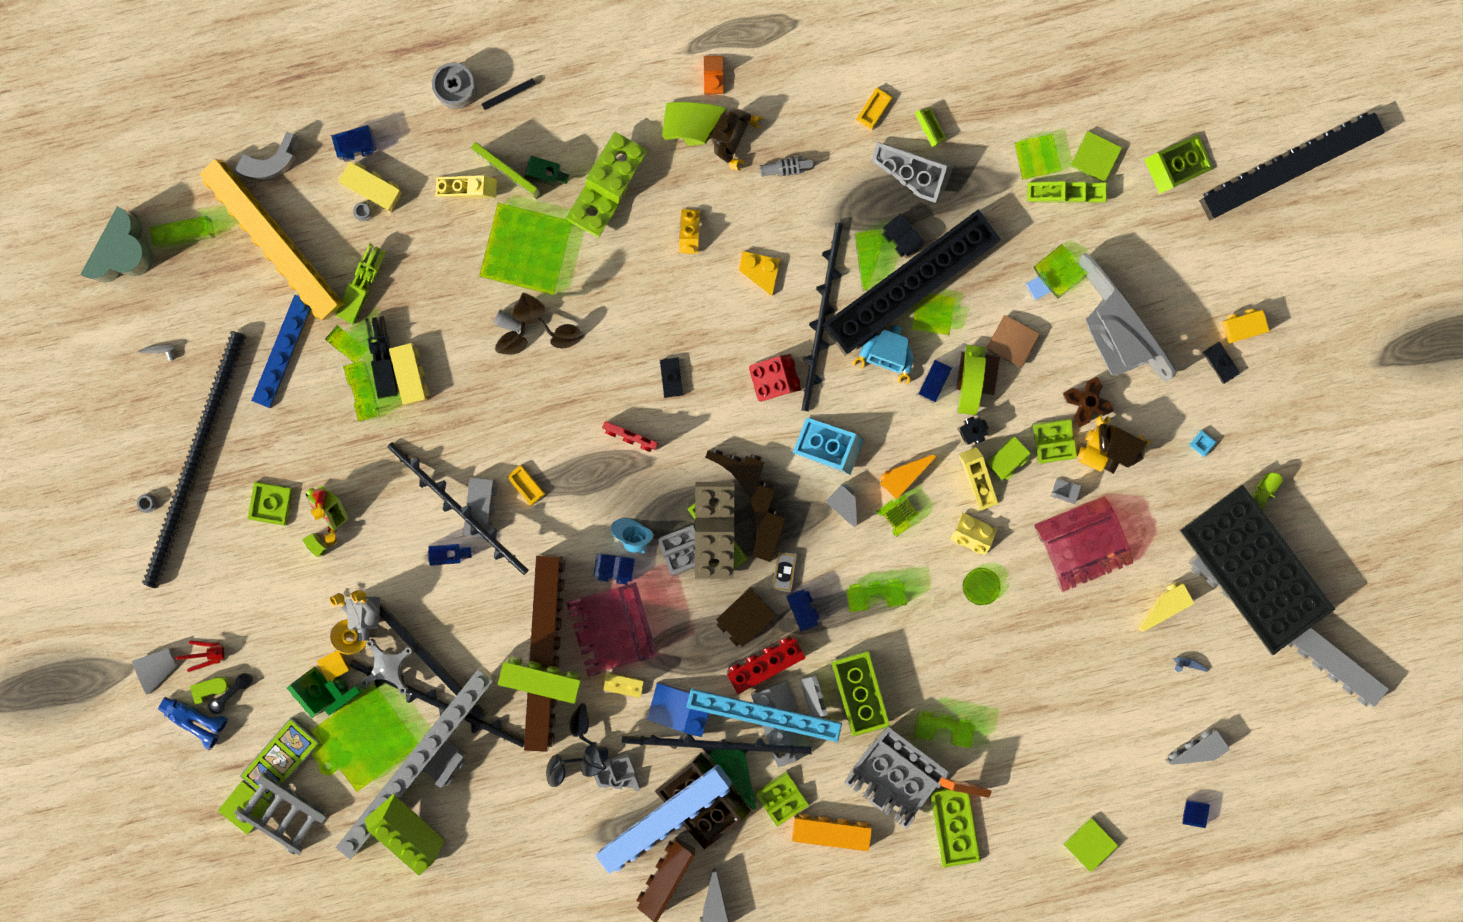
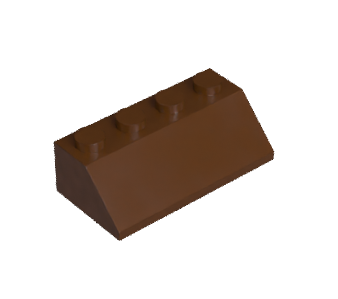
[636,837,696,922]

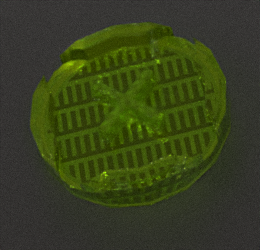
[962,567,1001,606]

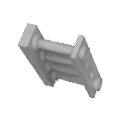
[234,771,327,855]

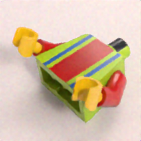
[306,486,349,546]

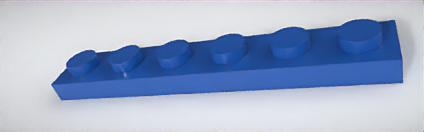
[251,294,311,408]

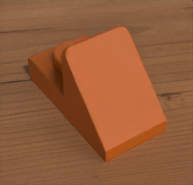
[704,56,723,95]

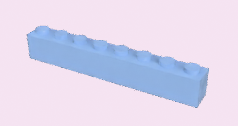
[595,764,732,874]

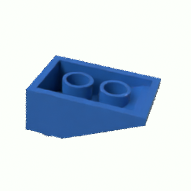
[647,683,708,737]

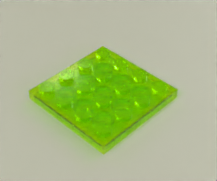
[479,202,572,296]
[311,684,419,792]

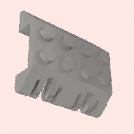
[844,726,950,829]

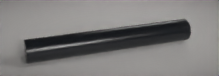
[482,78,536,110]

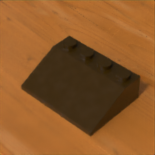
[655,752,751,849]

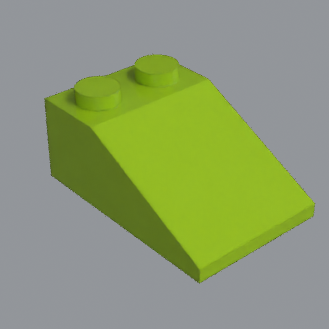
[1144,134,1214,194]

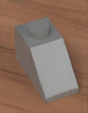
[825,485,857,528]

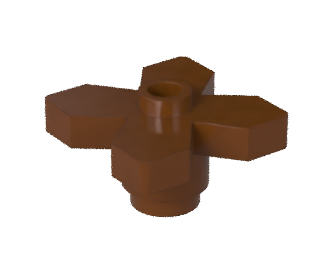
[1063,377,1114,427]

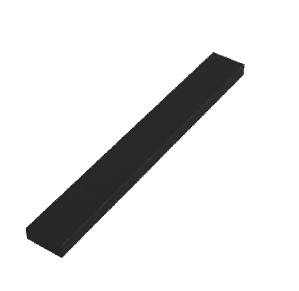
[379,603,487,720]

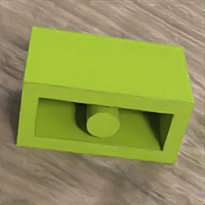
[985,436,1030,480]

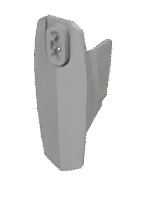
[1079,253,1177,381]

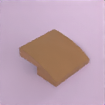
[986,315,1040,368]

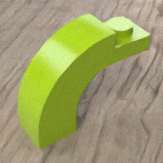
[957,344,986,415]

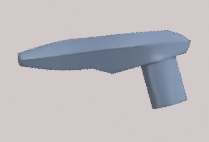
[1173,657,1208,672]

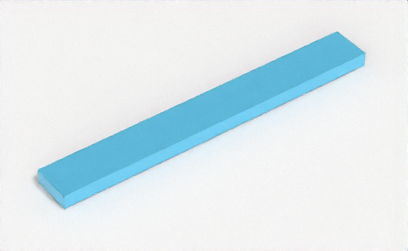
[686,688,842,742]

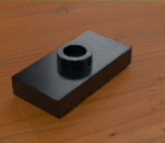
[1202,341,1240,384]
[660,357,683,398]

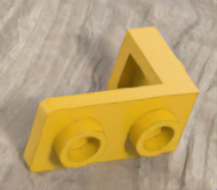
[679,209,700,254]

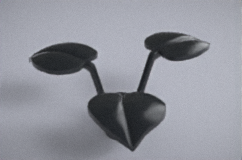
[546,703,608,787]

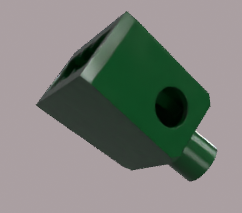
[524,156,570,186]

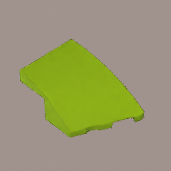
[662,102,726,146]

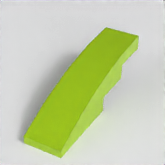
[1027,181,1107,203]

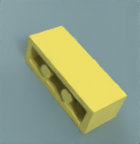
[338,161,403,212]
[389,343,430,405]

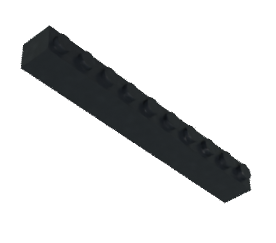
[1199,112,1385,221]

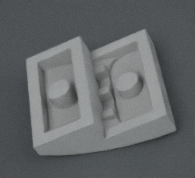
[657,525,695,577]

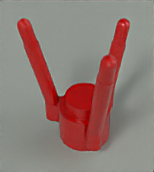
[175,640,225,672]

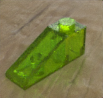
[854,230,884,292]

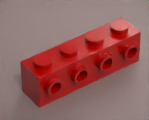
[727,636,805,694]

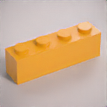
[792,813,872,852]

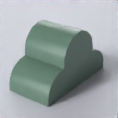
[80,206,153,283]

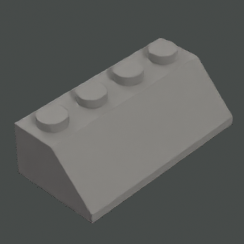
[751,680,814,768]

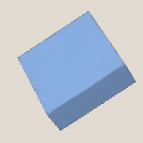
[1026,274,1052,300]

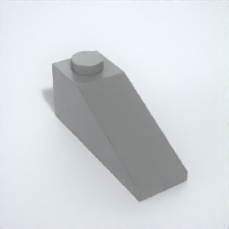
[700,868,729,922]

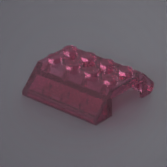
[1034,496,1133,592]
[566,582,658,677]

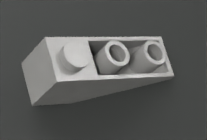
[1165,728,1230,765]

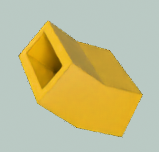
[317,651,350,682]

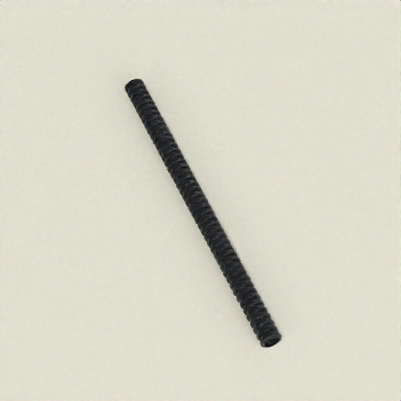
[142,331,247,588]

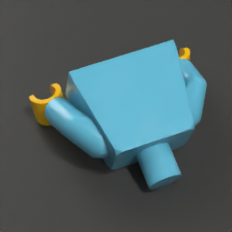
[853,325,914,385]

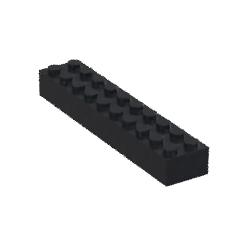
[822,209,1001,356]

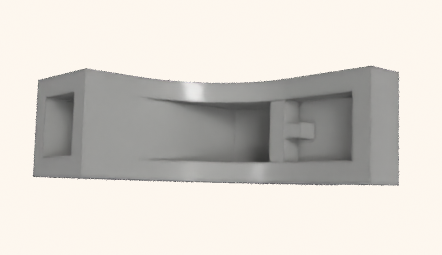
[235,132,298,181]

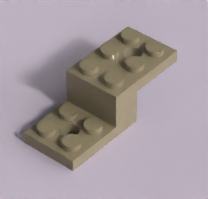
[695,482,735,579]

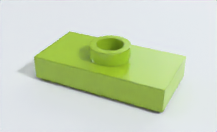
[915,106,947,147]

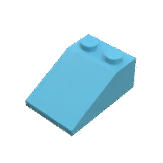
[793,417,864,475]

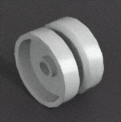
[432,62,477,109]

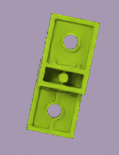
[566,131,648,238]

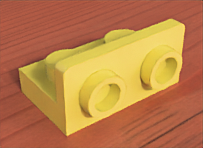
[603,671,645,698]

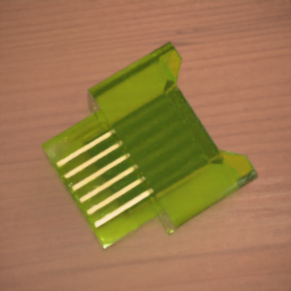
[876,495,919,537]

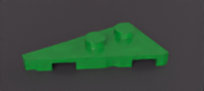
[708,741,756,809]

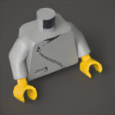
[329,590,380,641]

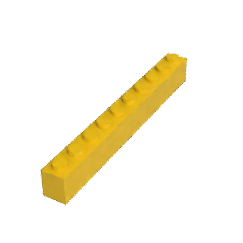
[199,159,345,320]

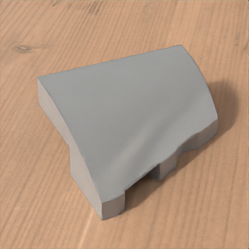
[132,648,178,695]
[800,675,828,717]
[594,752,640,791]

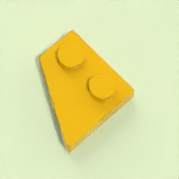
[739,251,780,296]

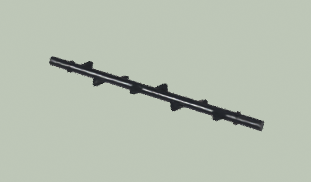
[801,223,843,412]
[387,442,529,575]
[349,660,524,748]
[622,734,813,758]

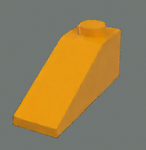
[879,454,936,499]

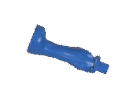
[158,696,228,750]

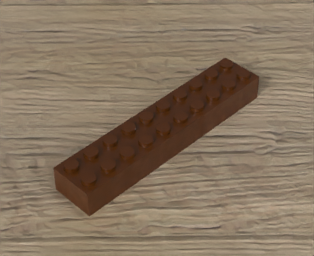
[524,555,566,752]

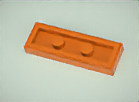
[939,777,992,798]

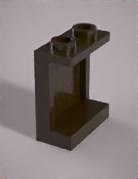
[716,587,776,648]

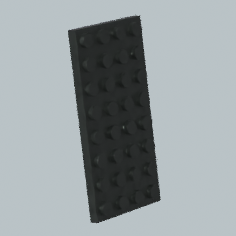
[1179,484,1335,655]

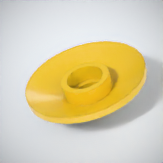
[330,619,367,654]

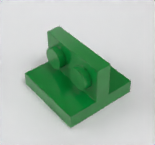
[287,666,335,718]
[324,677,367,716]

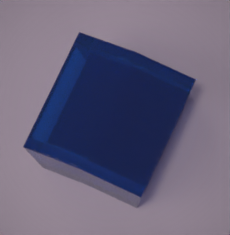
[1182,799,1210,828]

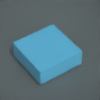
[1189,430,1216,457]

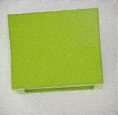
[302,533,330,557]

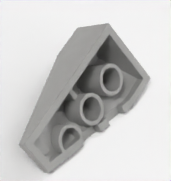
[872,142,954,203]

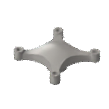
[360,639,414,694]

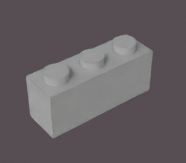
[463,478,497,537]

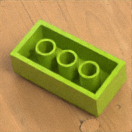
[830,650,890,737]
[497,656,583,704]

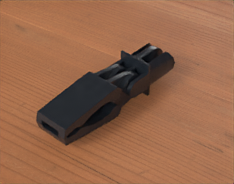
[365,316,398,399]

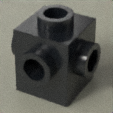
[957,416,989,445]

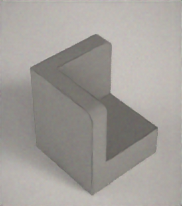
[1050,479,1081,504]

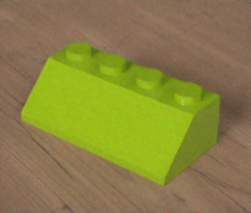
[364,794,445,876]

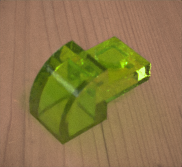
[325,325,368,364]

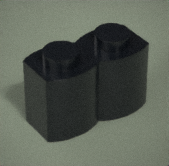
[882,213,925,259]

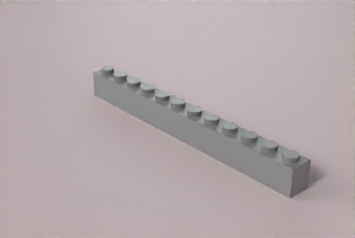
[1189,554,1389,707]
[336,666,497,860]

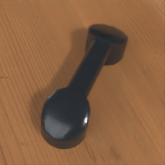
[208,673,253,715]

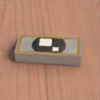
[772,551,797,592]

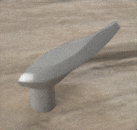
[139,345,176,361]

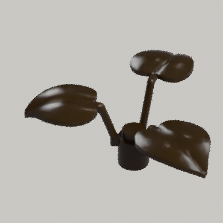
[495,292,583,355]

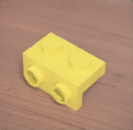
[950,513,997,555]

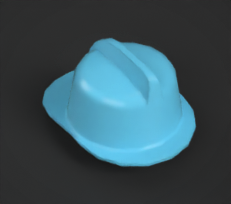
[611,518,653,553]

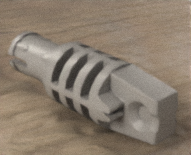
[760,156,813,177]

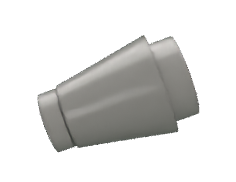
[493,309,521,332]

